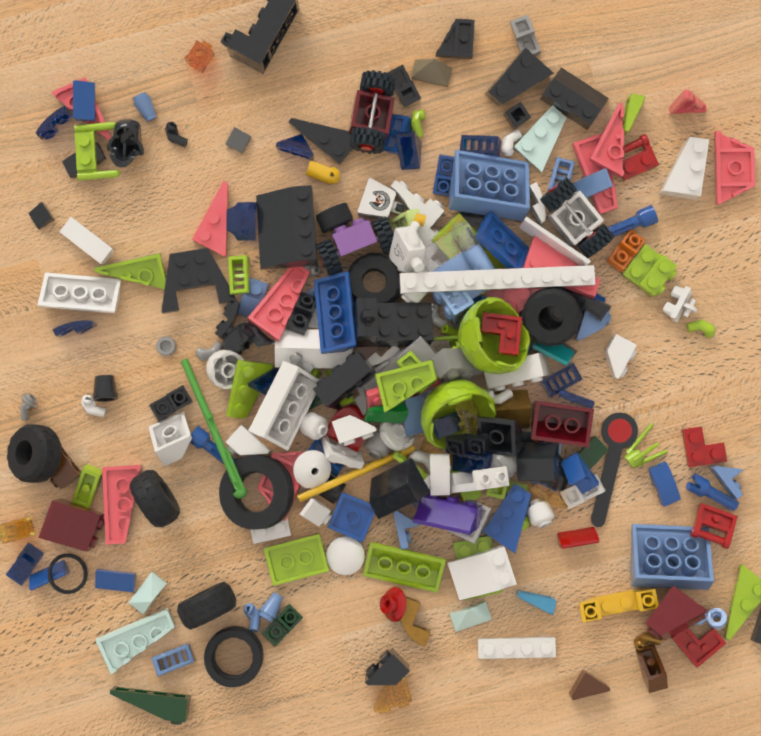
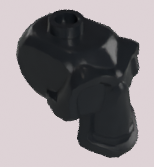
[107,119,144,168]
[222,321,275,355]

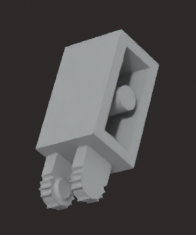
[431,348,484,380]

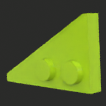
[94,253,166,290]
[725,564,761,641]

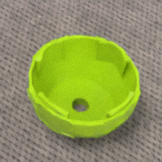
[458,297,530,374]
[421,379,496,450]

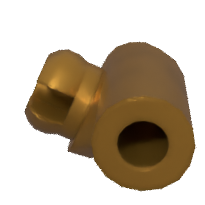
[633,632,662,650]

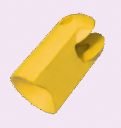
[306,161,340,184]

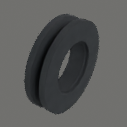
[219,455,294,530]

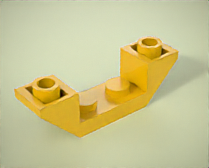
[579,588,659,623]

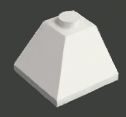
[149,411,192,466]

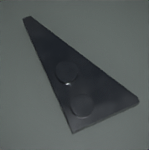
[288,118,353,165]

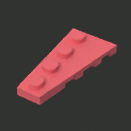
[523,236,600,299]
[248,267,310,342]

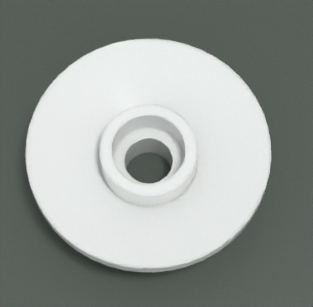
[293,450,331,489]

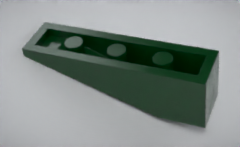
[110,686,190,725]

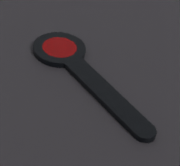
[591,413,638,527]

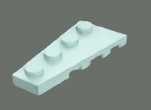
[95,608,175,675]

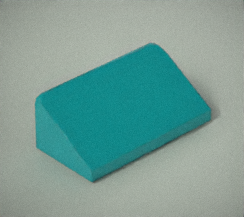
[533,342,574,366]

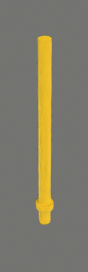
[297,444,416,502]

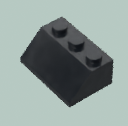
[541,67,609,130]
[369,458,430,519]

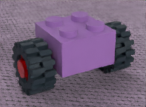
[316,216,394,276]

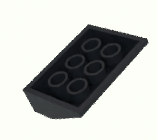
[256,185,318,270]

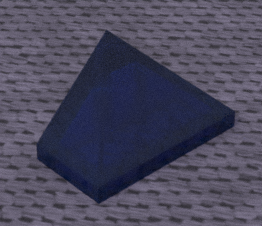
[396,131,422,170]
[276,134,314,161]

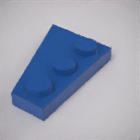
[483,484,532,554]

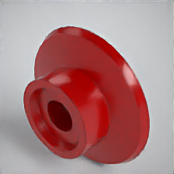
[380,587,406,622]

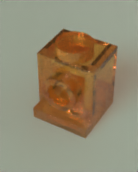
[184,40,215,73]

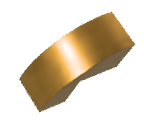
[401,596,430,647]

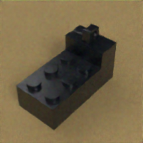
[221,0,300,74]
[353,298,434,347]

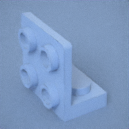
[432,291,474,323]

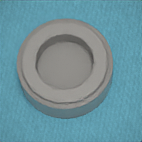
[156,337,176,356]

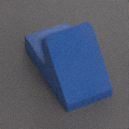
[561,452,599,494]

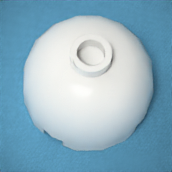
[206,350,244,389]

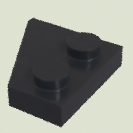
[436,19,475,59]

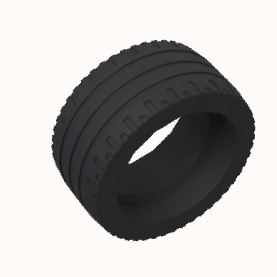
[204,626,264,688]

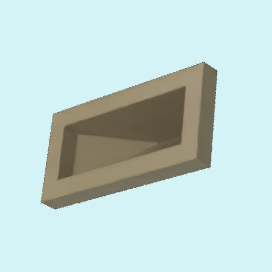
[411,59,452,87]

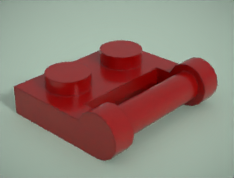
[622,134,659,182]
[690,503,738,549]

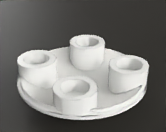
[326,536,365,575]

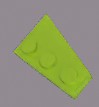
[226,360,274,418]
[375,360,438,413]

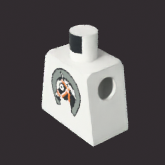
[357,178,405,219]

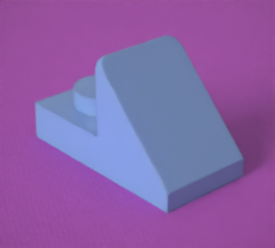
[238,278,269,317]
[709,466,743,499]
[393,510,420,550]

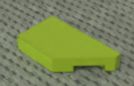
[392,451,428,480]

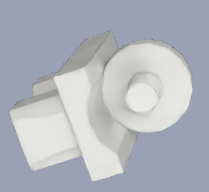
[663,286,698,323]

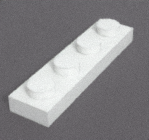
[478,637,556,659]

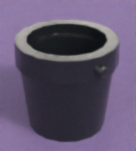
[92,375,118,402]

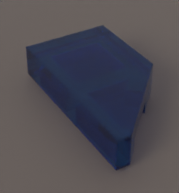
[559,390,595,409]

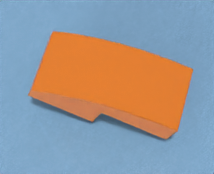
[606,229,646,273]

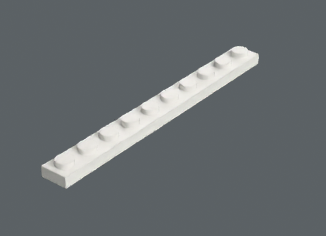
[399,265,595,294]

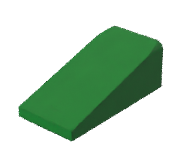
[364,401,408,423]

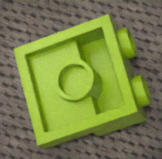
[621,244,677,297]

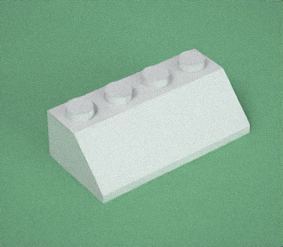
[248,361,319,451]

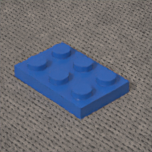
[475,211,529,269]

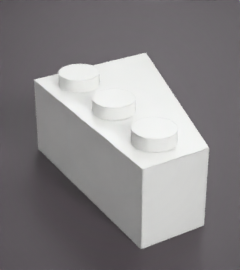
[659,137,709,200]
[484,353,551,391]

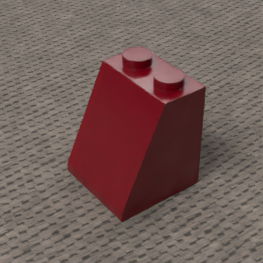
[38,498,105,552]
[645,586,708,641]

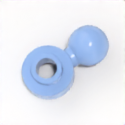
[695,608,727,629]

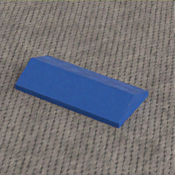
[314,271,357,354]

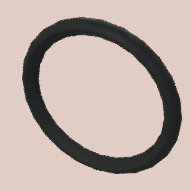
[48,553,88,594]

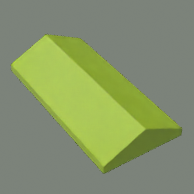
[363,542,446,593]

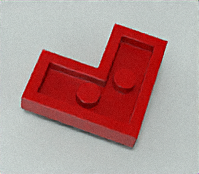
[481,312,522,357]
[682,426,727,467]
[671,628,727,668]

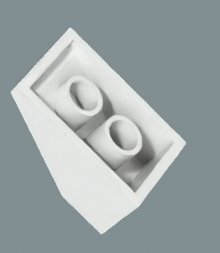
[447,545,517,600]

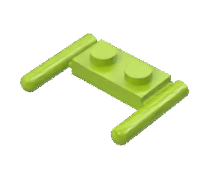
[74,122,120,181]

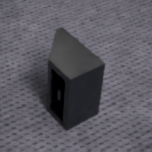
[365,648,410,685]

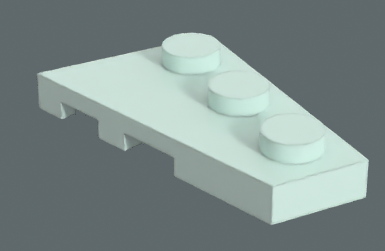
[514,105,566,173]

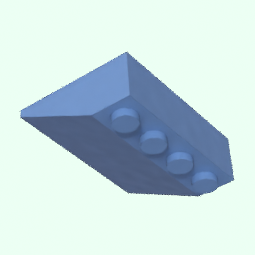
[449,150,530,221]
[630,524,714,590]

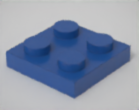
[327,492,375,542]

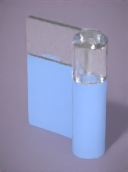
[423,221,495,299]

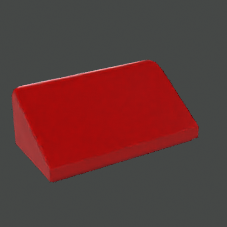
[557,527,600,549]

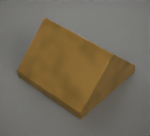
[493,390,531,428]

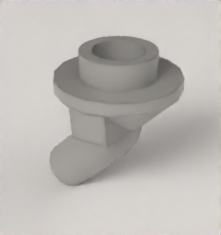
[20,393,38,421]

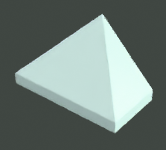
[128,572,167,614]
[449,601,492,632]

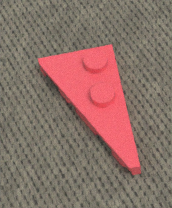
[192,181,228,257]

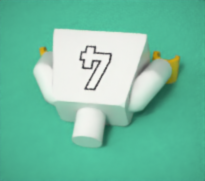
[389,213,426,273]

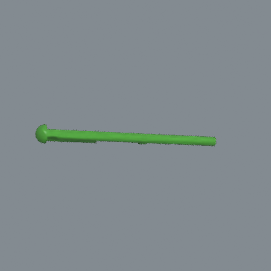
[181,359,247,499]

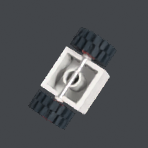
[540,178,614,258]

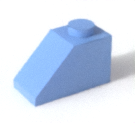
[574,309,611,341]

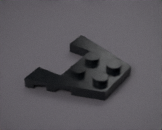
[161,248,236,314]
[540,287,612,366]

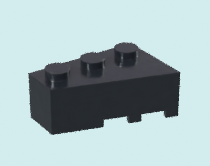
[485,48,554,106]
[313,352,376,410]

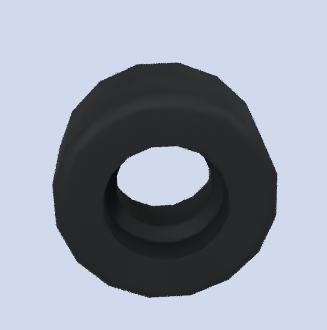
[316,203,353,233]

